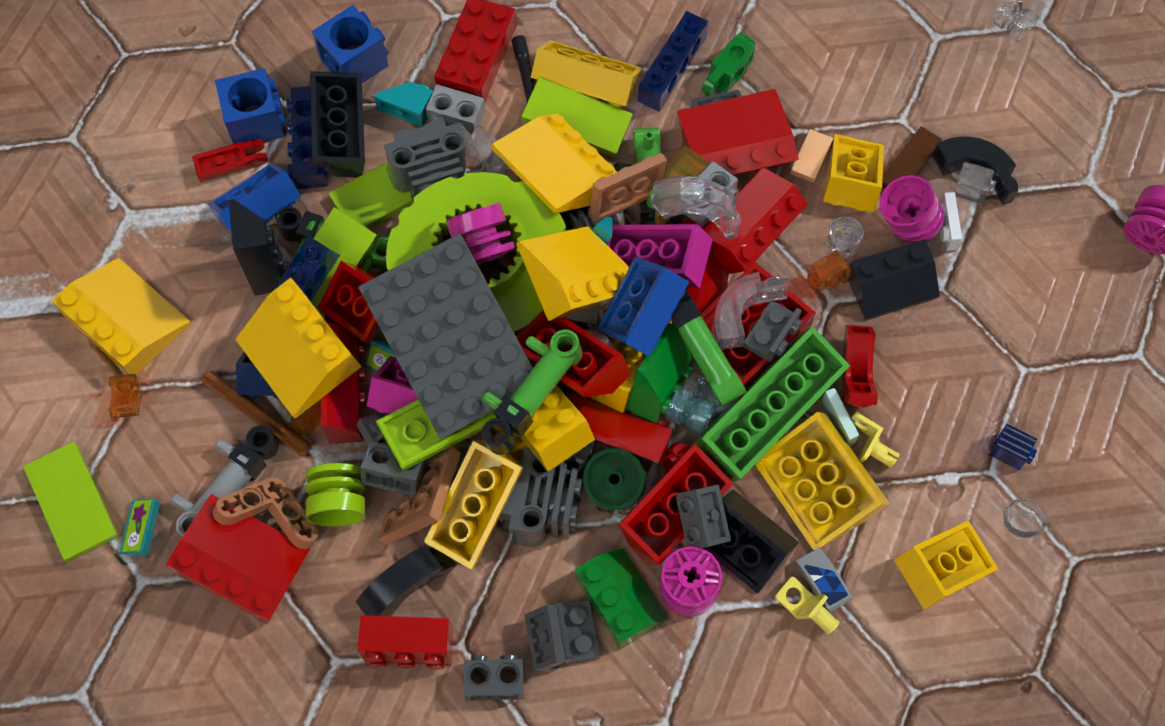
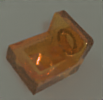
[108,374,142,419]

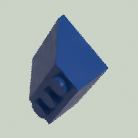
[207,163,301,236]
[596,256,689,357]

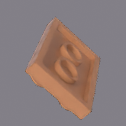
[589,153,667,223]

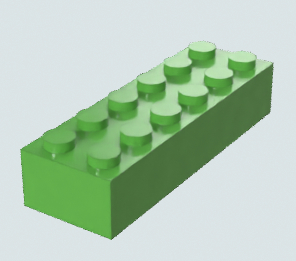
[693,326,850,482]

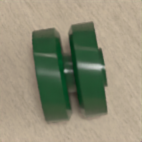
[583,448,647,510]

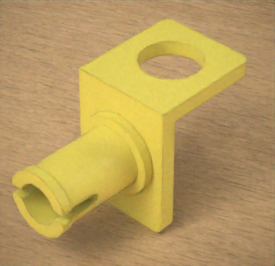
[850,412,900,468]
[775,577,840,635]

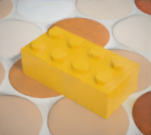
[519,359,595,472]

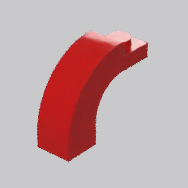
[842,325,878,408]

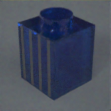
[989,424,1037,470]

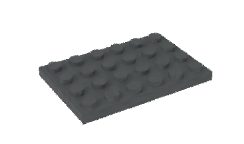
[359,233,533,439]

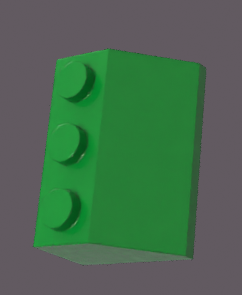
[626,323,694,423]
[575,548,668,650]

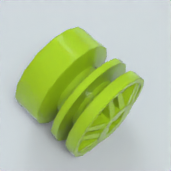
[306,463,365,527]

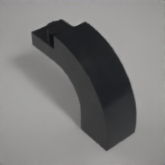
[932,136,1018,205]
[356,545,456,616]

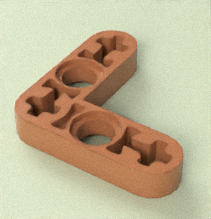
[213,477,318,549]

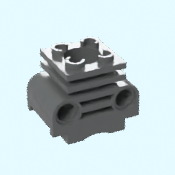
[384,118,466,202]
[500,448,582,547]

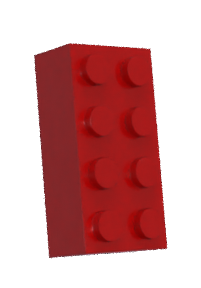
[434,0,517,103]

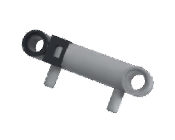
[171,425,278,537]

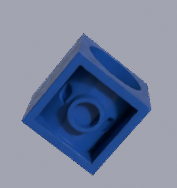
[312,5,388,83]
[215,68,287,144]

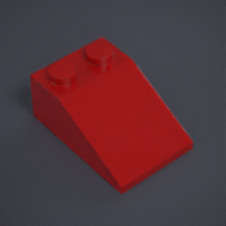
[317,260,378,343]

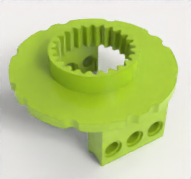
[386,172,566,336]

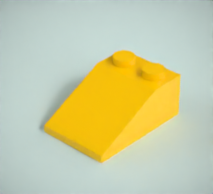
[823,134,884,213]
[894,520,999,610]

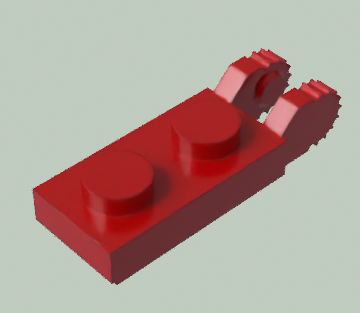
[192,139,269,182]

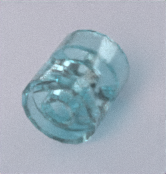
[665,387,716,435]

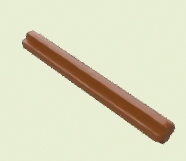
[201,371,312,456]

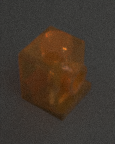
[807,250,852,292]

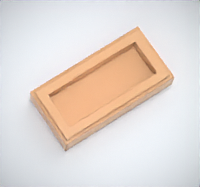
[790,129,834,183]

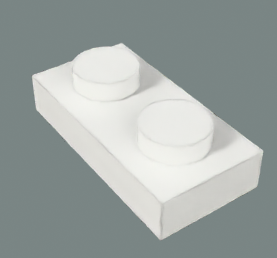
[940,192,962,251]

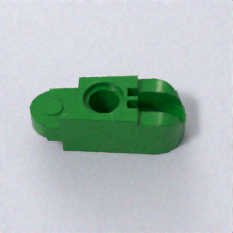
[701,32,755,96]

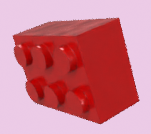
[357,615,454,670]

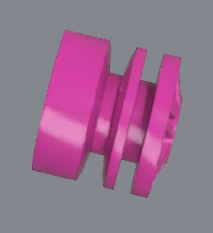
[880,175,944,243]
[1124,185,1165,254]
[446,203,515,265]
[659,546,722,617]

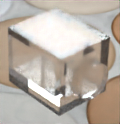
[953,162,996,204]

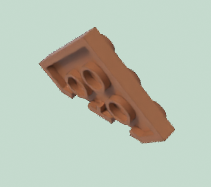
[377,447,461,545]

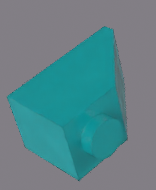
[374,82,433,127]

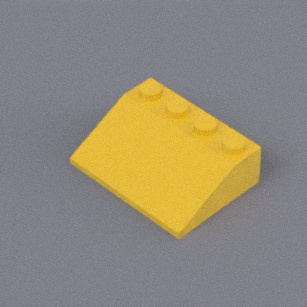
[491,113,617,213]
[516,226,629,321]
[51,258,191,379]
[235,278,362,419]
[755,412,890,551]

